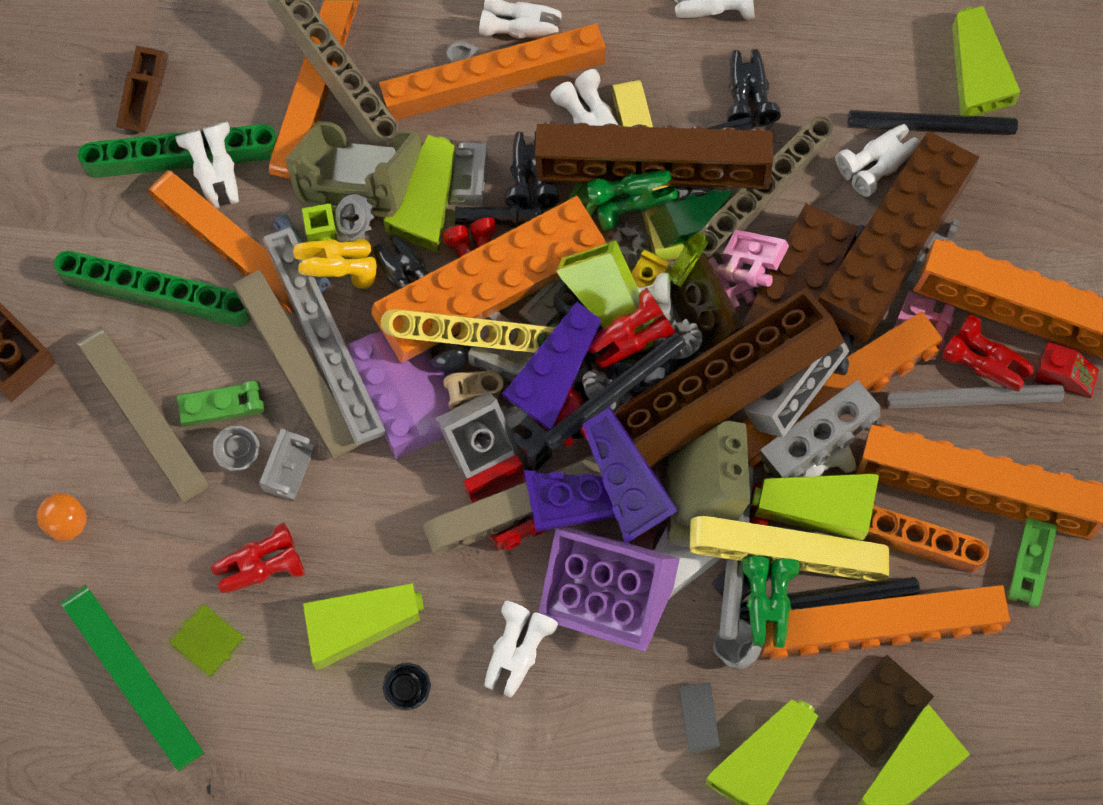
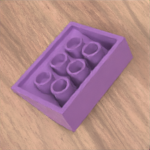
[346,332,453,459]
[539,528,680,651]

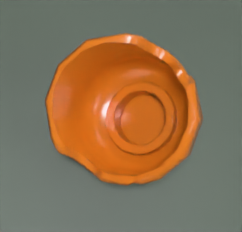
[36,493,87,542]

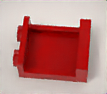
[463,454,547,551]

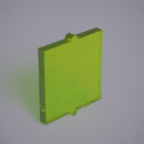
[668,232,708,287]
[170,604,245,677]

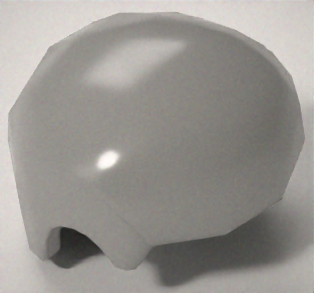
[213,425,260,471]
[713,619,763,669]

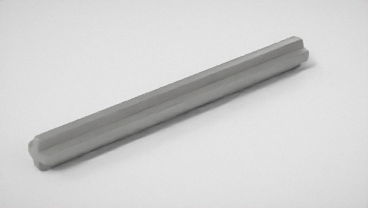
[886,384,1064,409]
[719,466,754,640]

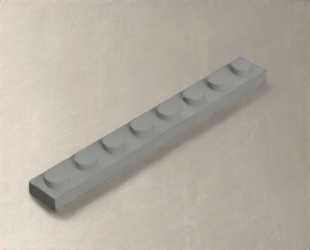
[263,227,385,446]

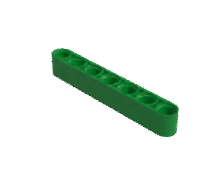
[77,124,277,178]
[54,250,251,327]
[60,584,204,772]

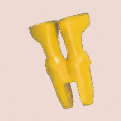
[293,238,376,289]

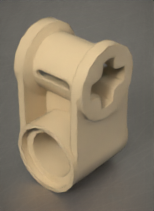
[443,370,504,410]

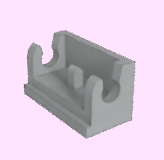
[450,142,488,207]
[468,331,535,382]
[259,428,315,502]

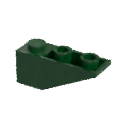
[650,189,732,249]

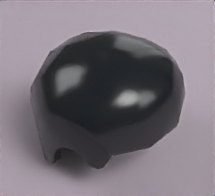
[426,333,471,372]
[382,662,431,711]

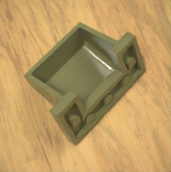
[665,421,750,547]

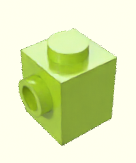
[302,203,338,242]

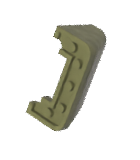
[285,121,421,217]

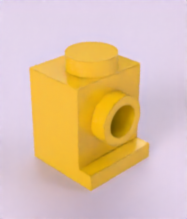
[631,250,670,288]

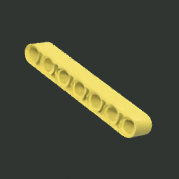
[612,80,685,261]
[381,309,556,353]
[690,516,889,582]

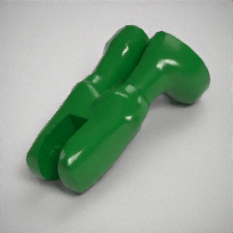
[587,170,678,231]
[742,556,800,648]

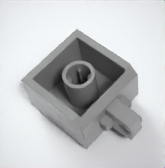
[435,391,528,479]

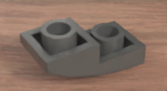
[680,682,720,753]

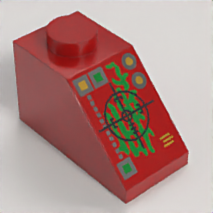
[1033,342,1099,398]

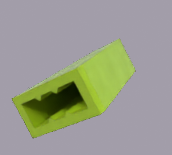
[952,6,1021,116]
[384,134,456,254]
[556,240,655,353]
[751,474,879,541]
[303,583,424,670]
[705,699,819,805]
[858,705,970,805]

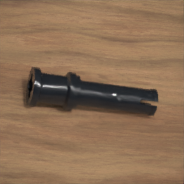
[455,203,543,229]

